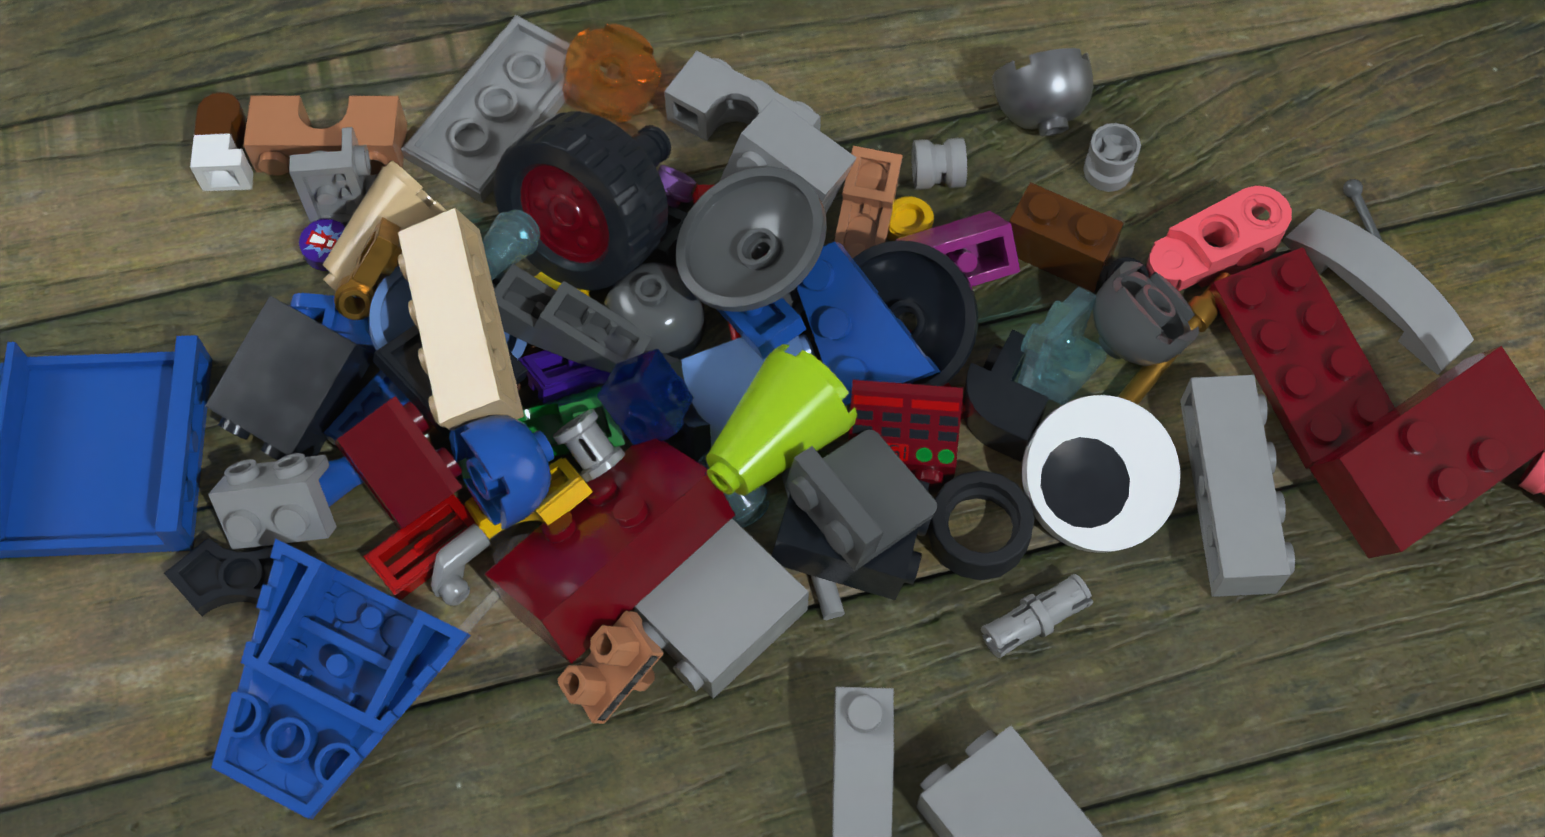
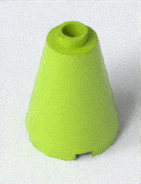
[706,344,857,496]

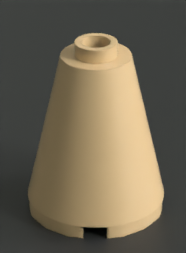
[322,160,447,298]

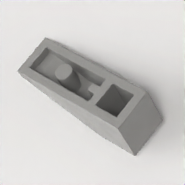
[832,687,894,837]

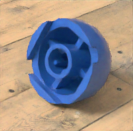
[449,415,554,530]

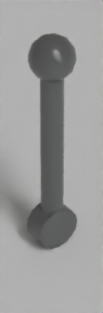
[1343,179,1383,241]

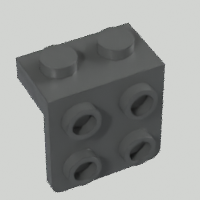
[785,430,937,571]

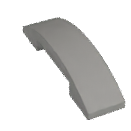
[1283,209,1474,375]

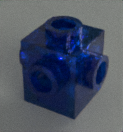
[597,348,694,445]

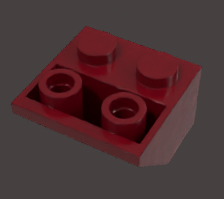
[335,396,462,530]

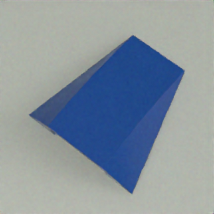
[211,538,471,819]

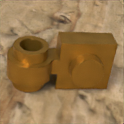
[334,217,402,320]

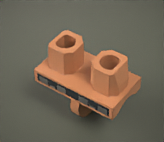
[558,611,664,724]

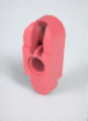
[1146,186,1292,291]

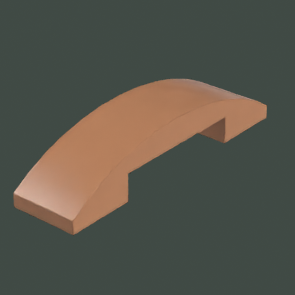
[811,146,903,343]

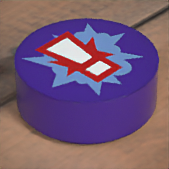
[299,219,345,271]

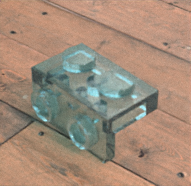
[1017,287,1108,405]

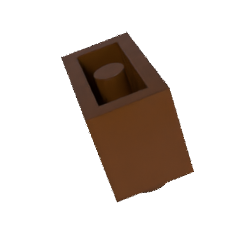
[1009,182,1124,292]

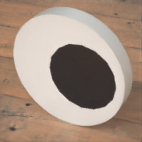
[1022,395,1180,553]

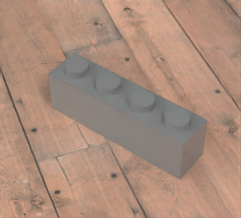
[1180,375,1295,597]

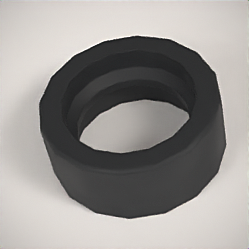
[928,470,1034,580]

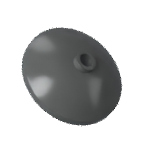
[676,167,827,312]

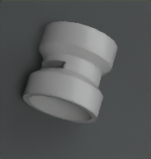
[1083,123,1141,192]
[912,138,967,190]

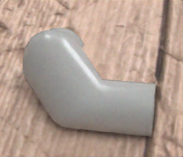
[431,523,491,606]

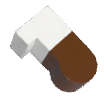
[190,92,254,191]

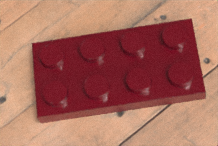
[1209,247,1395,469]

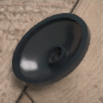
[853,240,978,386]

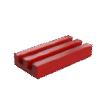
[363,494,479,601]

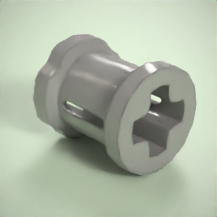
[553,409,625,482]

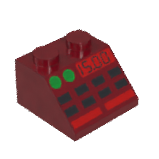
[848,380,963,489]

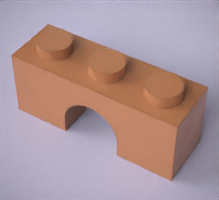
[243,96,407,176]

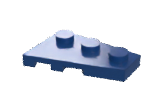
[797,241,941,409]

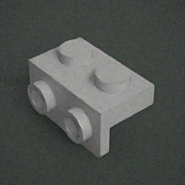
[208,453,337,549]

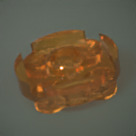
[563,24,661,123]

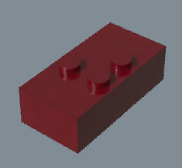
[1309,346,1545,559]
[485,431,735,664]

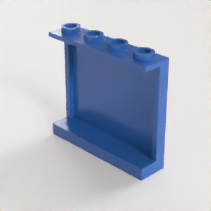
[0,335,212,558]

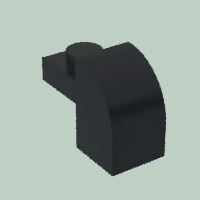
[962,329,1049,462]

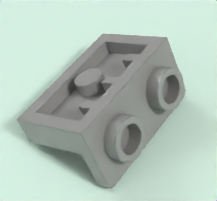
[289,127,377,227]

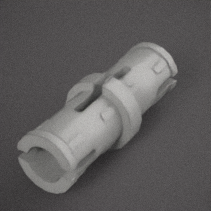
[981,574,1093,658]

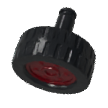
[494,111,671,291]

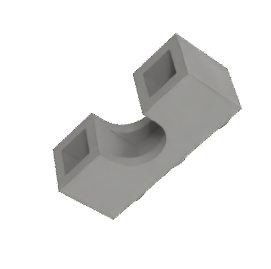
[664,51,821,141]

